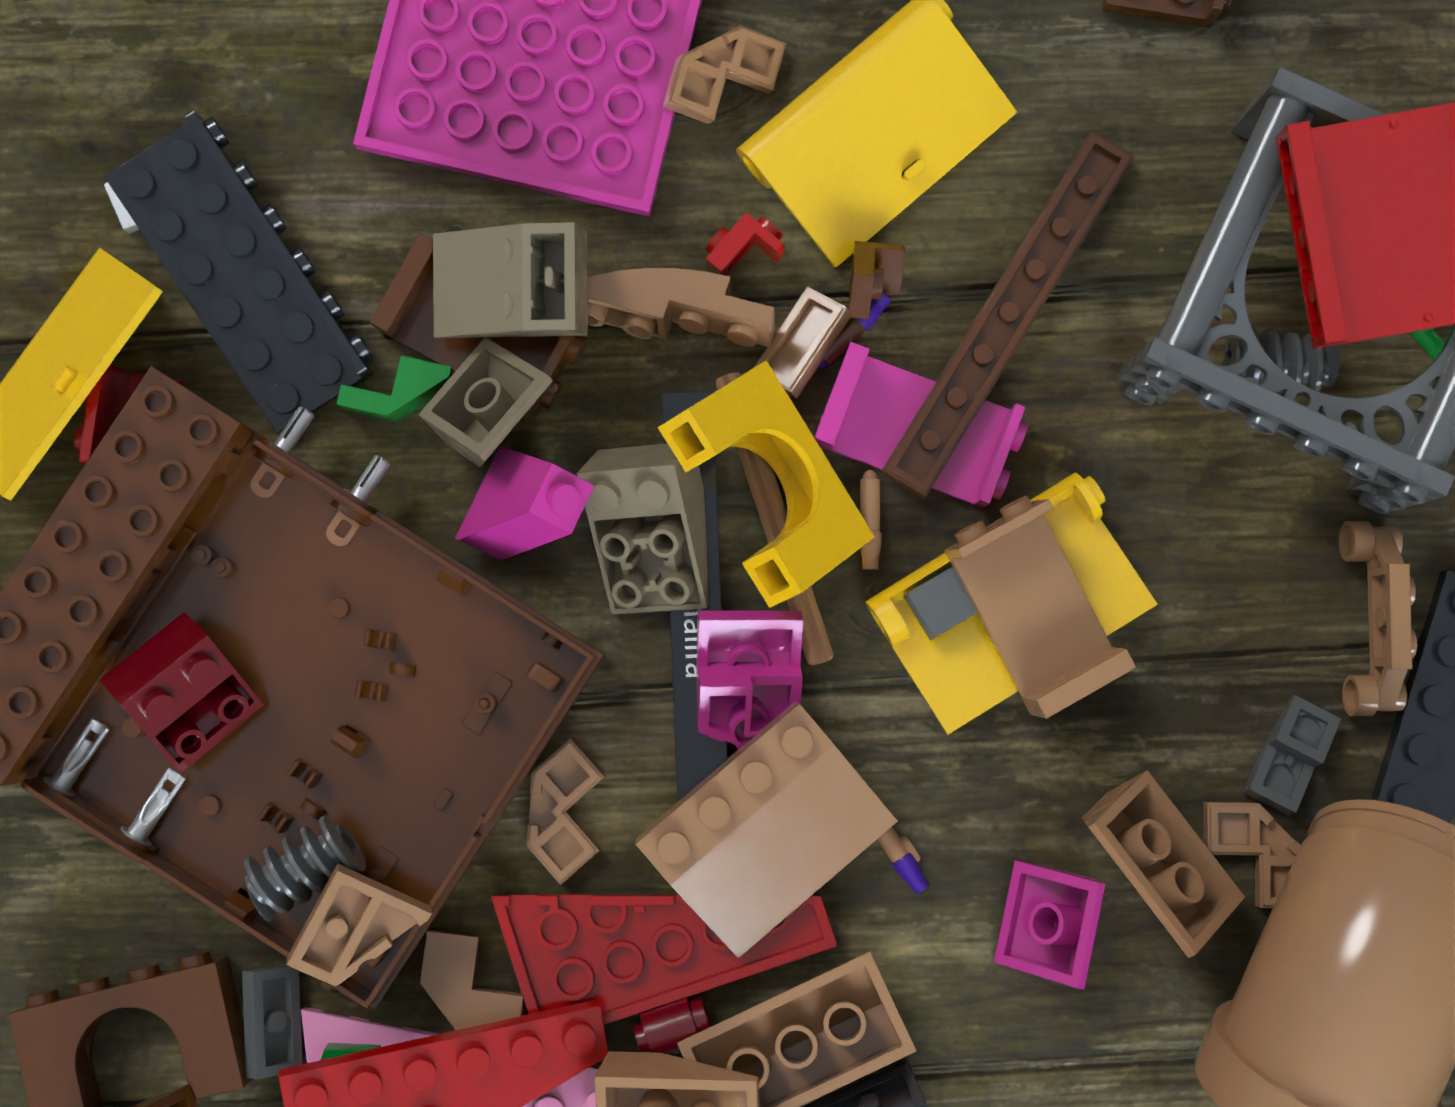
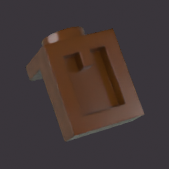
[848,241,905,319]

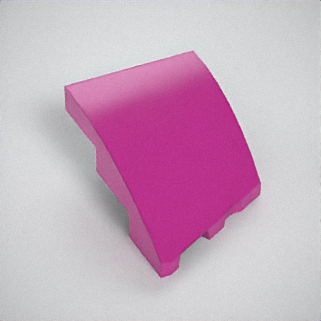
[696,610,803,750]

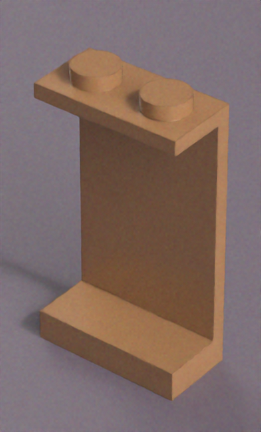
[944,496,1136,719]

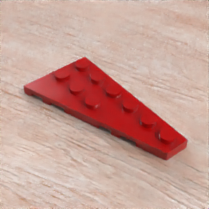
[491,894,837,1025]
[278,999,608,1107]

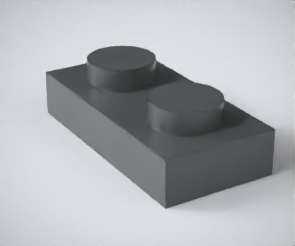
[242,964,302,1079]

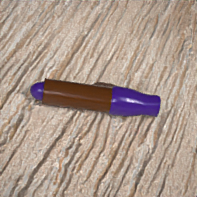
[817,292,891,369]

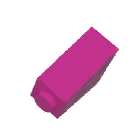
[455,446,594,561]

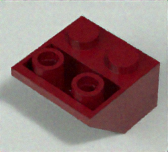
[99,612,264,774]

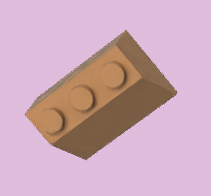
[1082,770,1245,958]

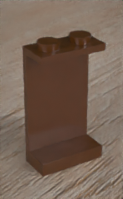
[369,233,588,417]

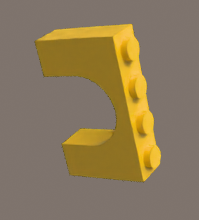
[658,360,875,608]

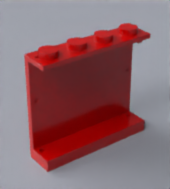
[1275,102,1455,349]

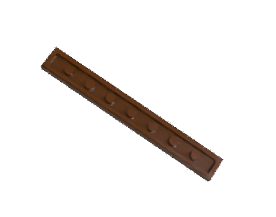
[880,130,1135,499]

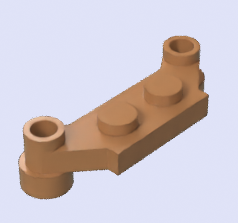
[1339,521,1417,716]

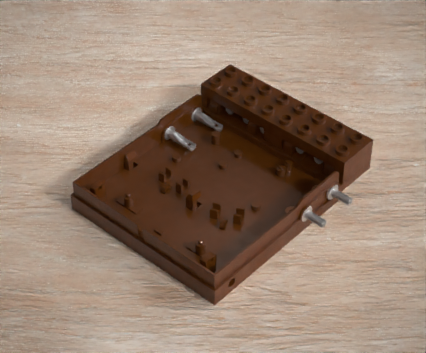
[0,366,605,1010]

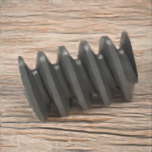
[1223,327,1340,396]
[244,815,366,921]

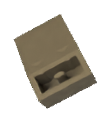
[433,222,588,338]
[577,443,709,614]

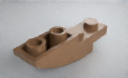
[587,268,775,348]

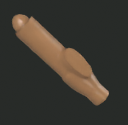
[860,470,882,570]

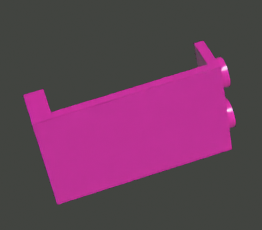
[814,342,1028,508]

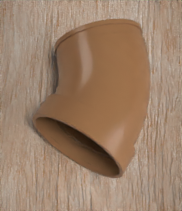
[1195,800,1455,1107]

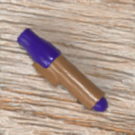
[877,826,929,894]

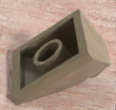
[418,337,553,467]

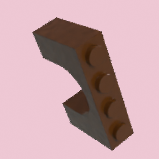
[9,951,254,1107]

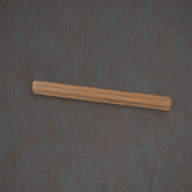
[716,372,834,666]

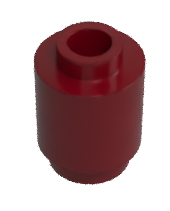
[633,997,712,1056]

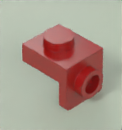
[705,212,785,276]

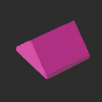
[994,860,1105,989]

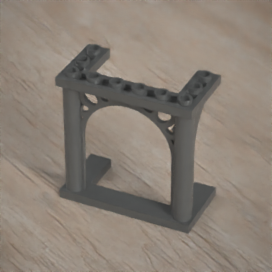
[1115,66,1455,514]

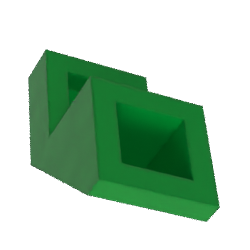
[336,356,455,423]

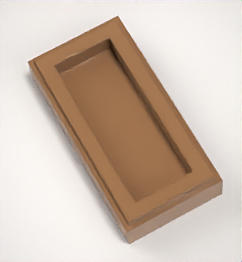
[754,287,850,399]

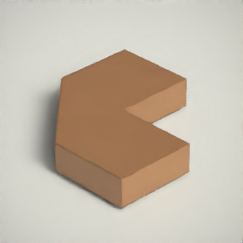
[662,25,786,124]
[526,738,605,885]
[1203,802,1301,908]
[420,929,524,1030]

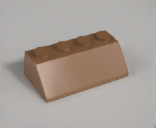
[677,952,916,1107]

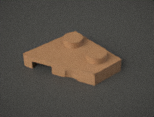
[287,864,432,987]

